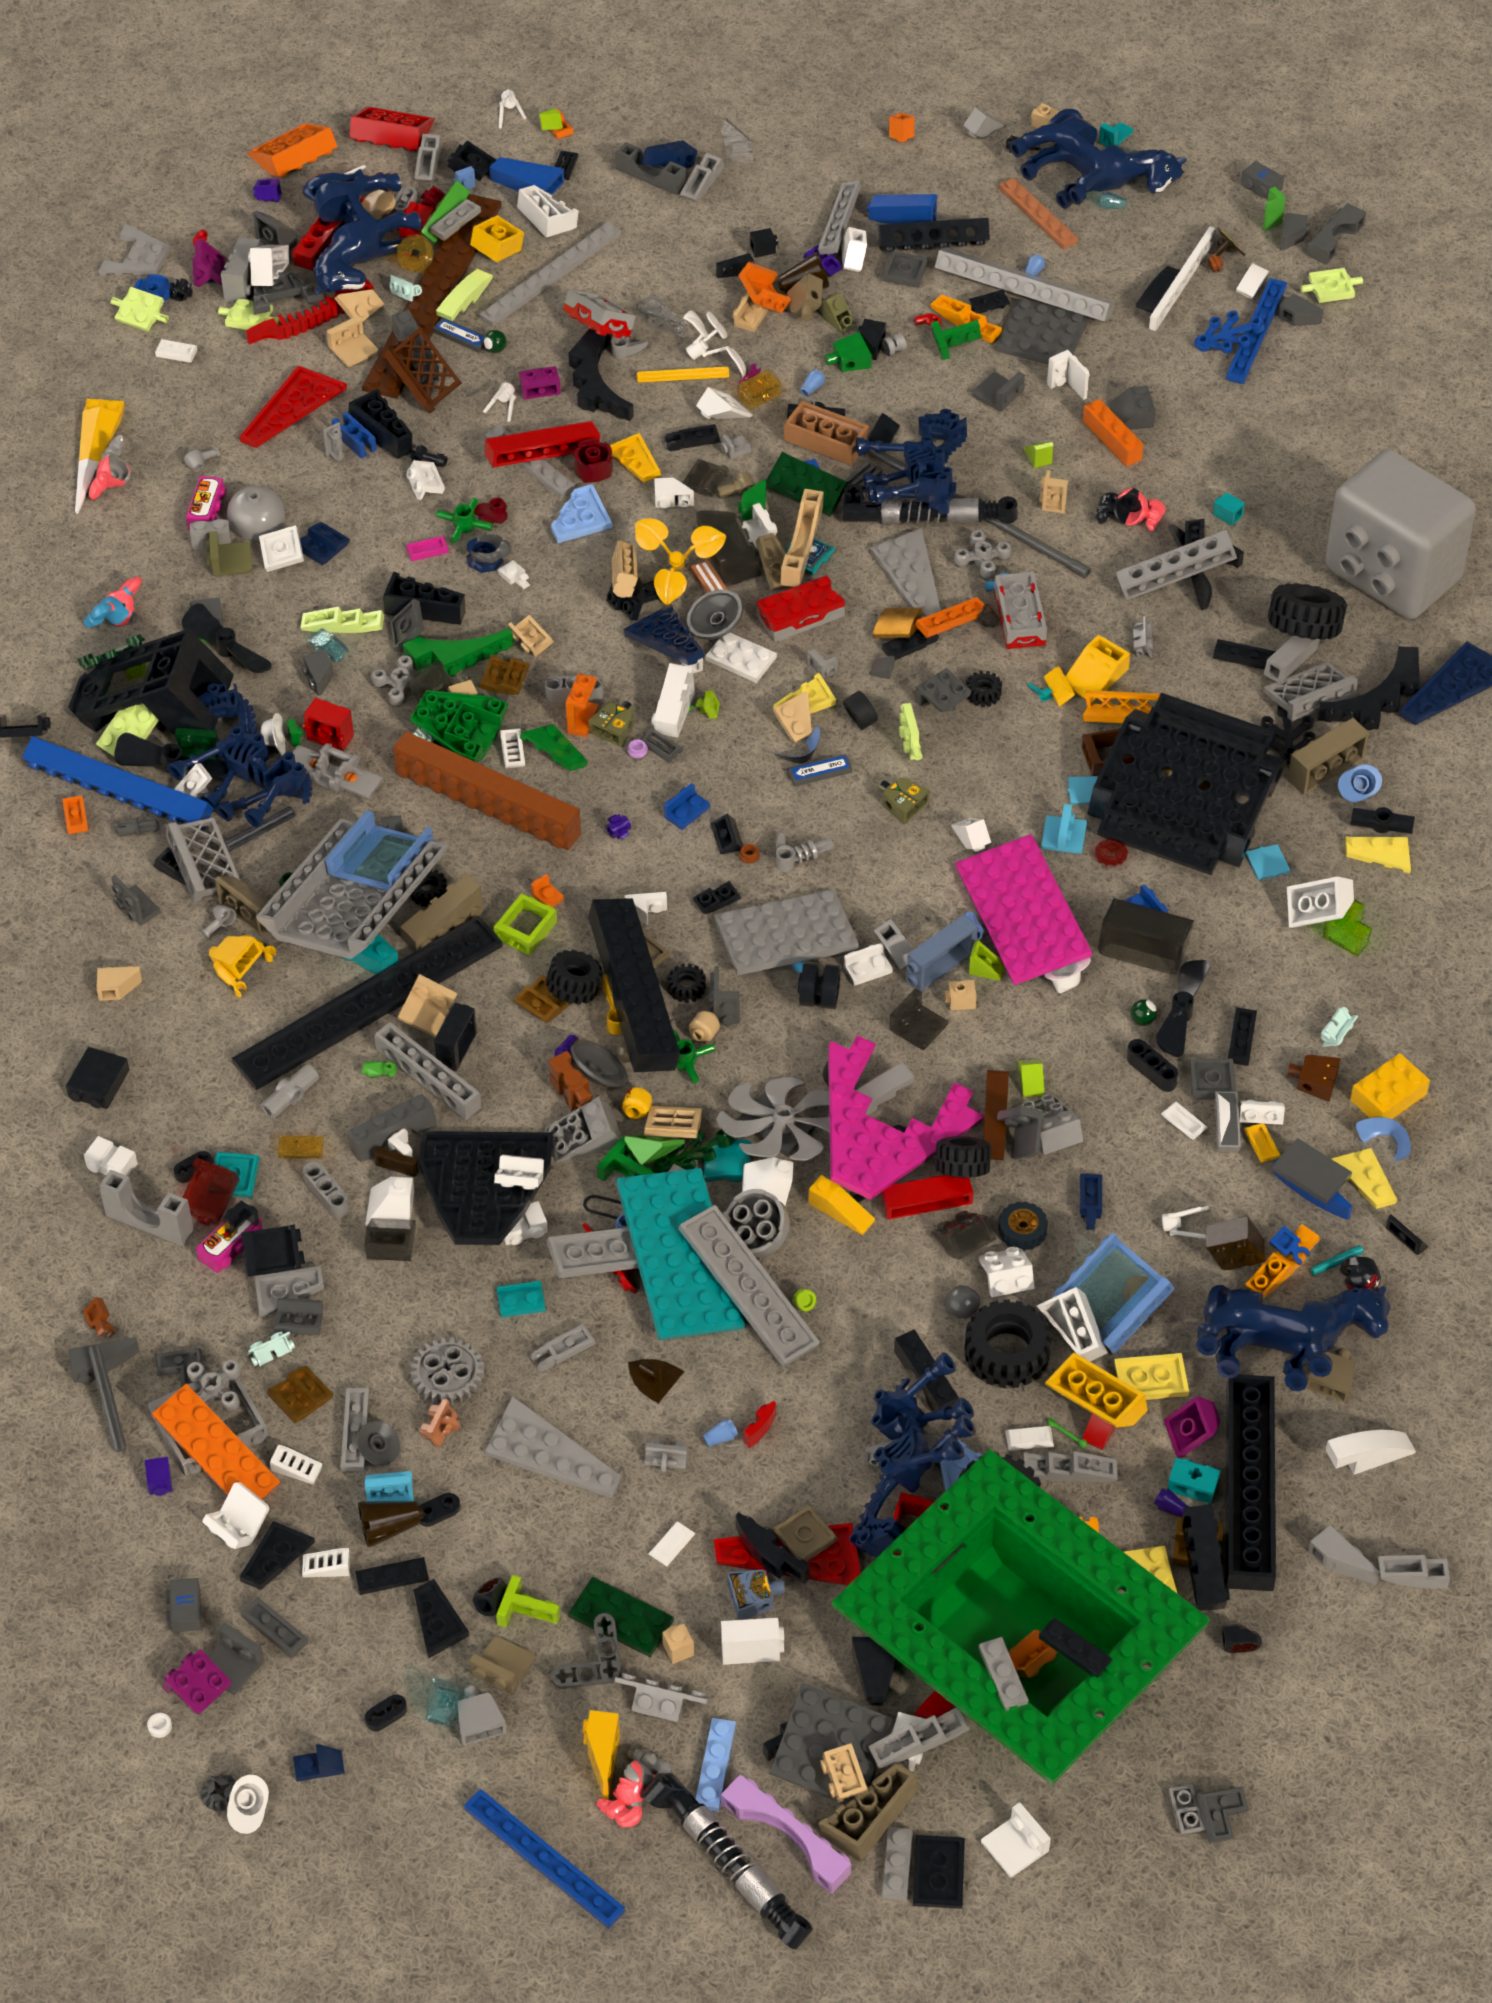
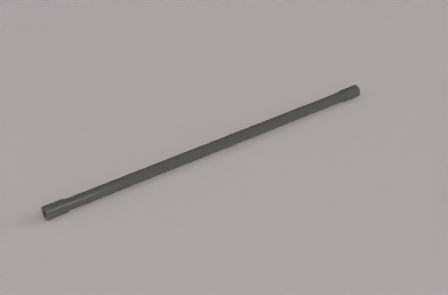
[866,449,1091,578]

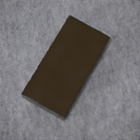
[374,1147,419,1177]

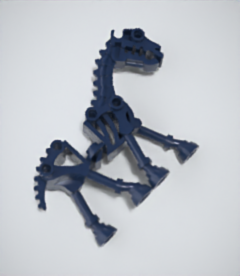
[855,409,967,514]
[167,683,313,827]
[849,1352,976,1557]

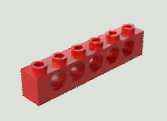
[292,197,364,271]

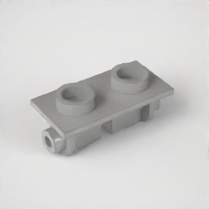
[323,422,344,461]
[1133,616,1155,657]

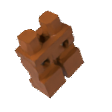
[549,1051,592,1112]

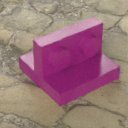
[192,238,226,287]

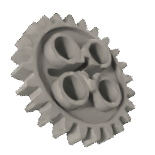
[411,1337,484,1405]

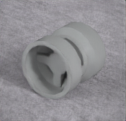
[882,333,907,356]

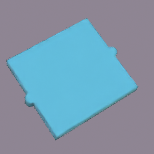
[1067,776,1098,804]
[1246,844,1291,880]

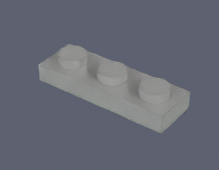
[430,199,481,241]
[979,1637,1028,1711]
[882,1827,913,1901]

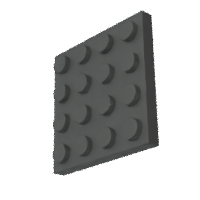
[995,298,1089,365]
[769,1683,893,1805]

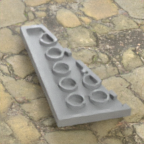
[870,528,941,619]
[485,1396,621,1499]

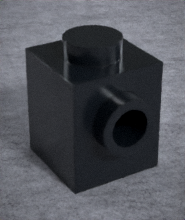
[750,228,778,258]

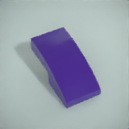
[803,245,843,277]

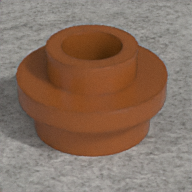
[1208,254,1223,272]
[739,844,760,863]

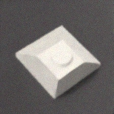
[696,387,753,419]
[742,1157,793,1206]
[365,1177,414,1228]

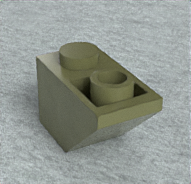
[819,292,857,334]

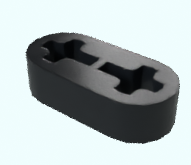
[174,1151,213,1183]
[365,1694,407,1731]

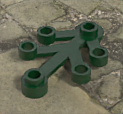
[77,634,145,669]
[654,1128,734,1173]

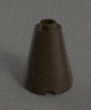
[777,252,829,294]
[358,1501,424,1547]

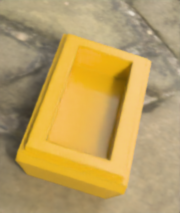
[1043,666,1075,706]
[1244,1123,1281,1163]

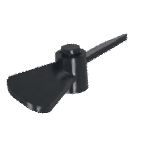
[1168,524,1212,610]
[182,603,272,673]
[114,733,228,779]
[1156,960,1210,1057]

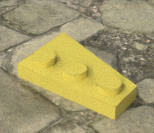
[773,673,836,714]
[1345,837,1411,873]

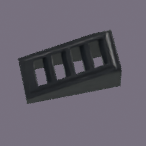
[716,253,755,278]
[154,847,186,885]

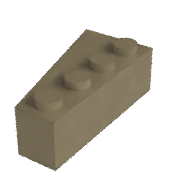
[400,871,483,952]
[819,1763,918,1862]

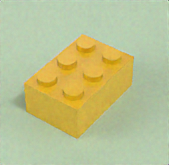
[1350,1053,1430,1119]

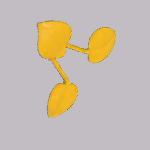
[635,518,726,605]

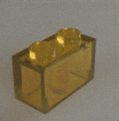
[738,369,781,410]

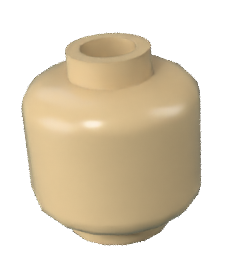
[688,1011,720,1043]

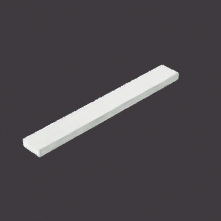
[1149,226,1216,331]

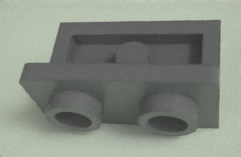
[274,1298,323,1335]

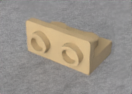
[732,292,769,332]
[1039,470,1068,514]
[820,1743,868,1803]

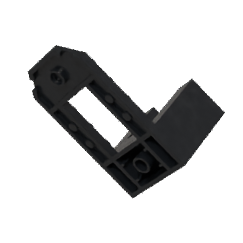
[68,628,234,737]

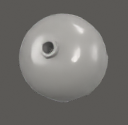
[227,486,286,540]
[723,1189,790,1258]

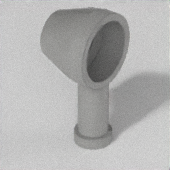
[184,447,219,472]
[201,905,237,938]

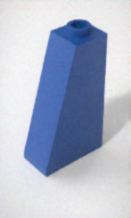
[489,157,564,195]
[867,194,938,233]

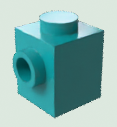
[1213,492,1245,526]

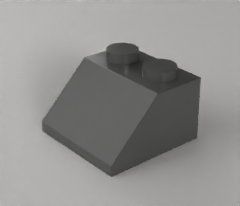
[253,211,297,250]
[1109,385,1155,430]

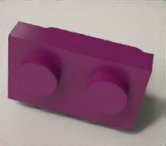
[162,1649,231,1714]

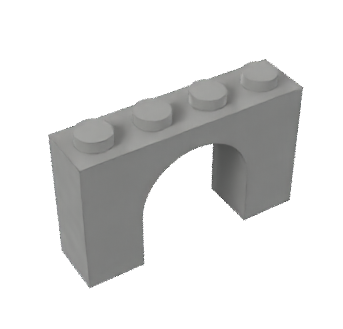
[99,1169,194,1246]

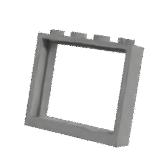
[148,1369,268,1476]

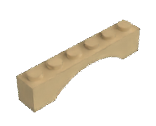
[780,489,824,587]

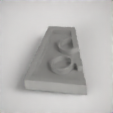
[254,1266,324,1318]

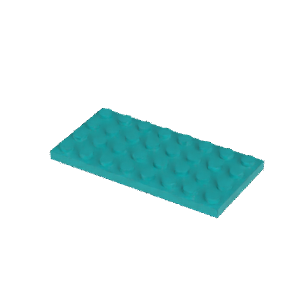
[616,1168,745,1340]

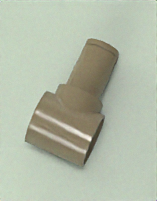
[717,472,755,499]

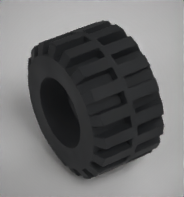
[546,950,603,1005]
[935,1136,991,1178]

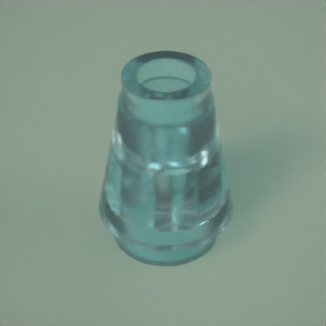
[1099,191,1127,209]

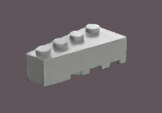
[221,238,261,301]

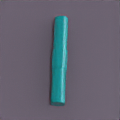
[1310,1245,1364,1276]

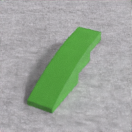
[419,180,470,244]

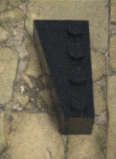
[348,388,412,459]
[383,571,466,625]
[1181,1504,1230,1611]

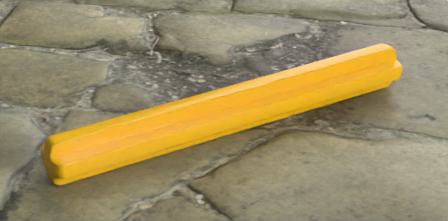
[637,366,729,383]

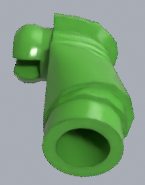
[362,1061,397,1078]

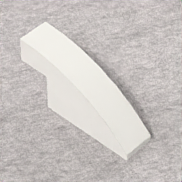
[1326,1430,1416,1475]

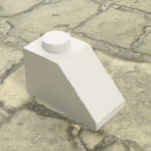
[951,818,991,852]

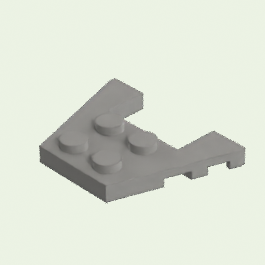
[98,224,170,276]

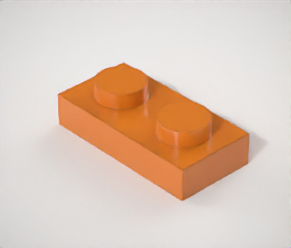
[62,795,89,834]

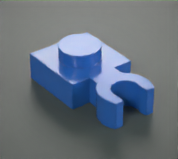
[1269,1225,1310,1265]

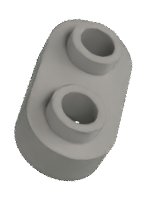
[392,186,417,213]

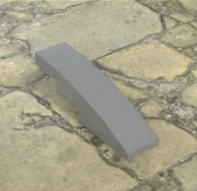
[856,1063,915,1115]
[1021,1451,1117,1482]
[868,1708,970,1768]

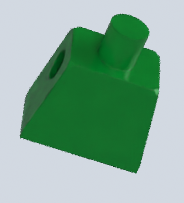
[825,332,872,372]

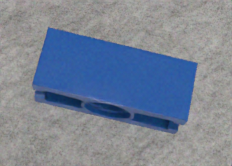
[332,412,377,459]

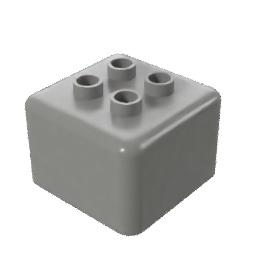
[1325,449,1476,619]

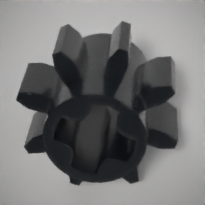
[169,278,193,301]

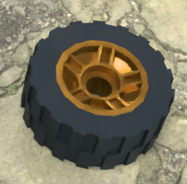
[998,1201,1048,1251]

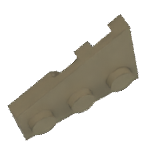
[756,533,803,592]

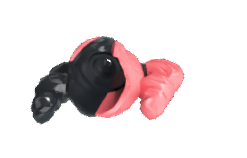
[1096,488,1166,531]

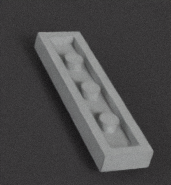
[341,1388,370,1472]

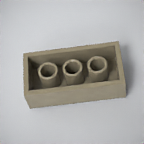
[1288,718,1369,795]

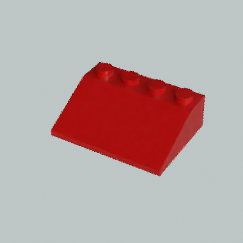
[350,106,435,151]

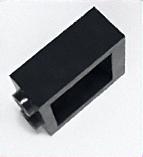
[434,1002,477,1071]

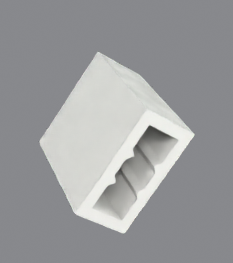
[721,1618,784,1665]

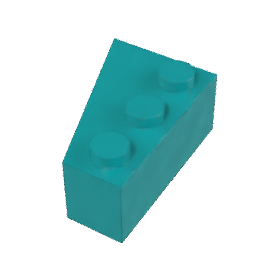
[344,934,398,974]

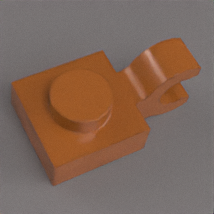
[83,1297,115,1338]

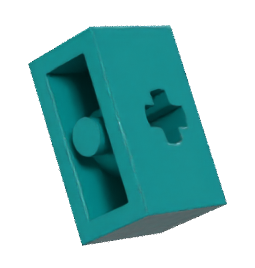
[1167,1458,1221,1504]

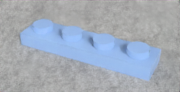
[696,1718,736,1812]

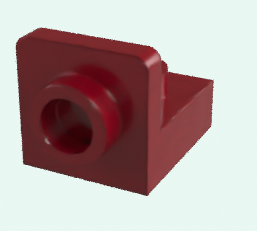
[420,185,445,209]

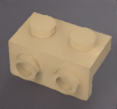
[508,615,554,657]

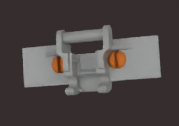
[293,743,383,799]

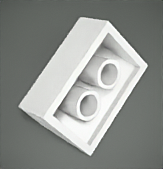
[1287,877,1354,928]

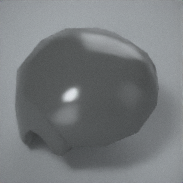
[944,1285,980,1319]

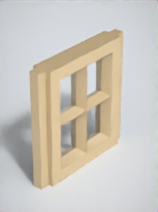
[644,1106,703,1138]

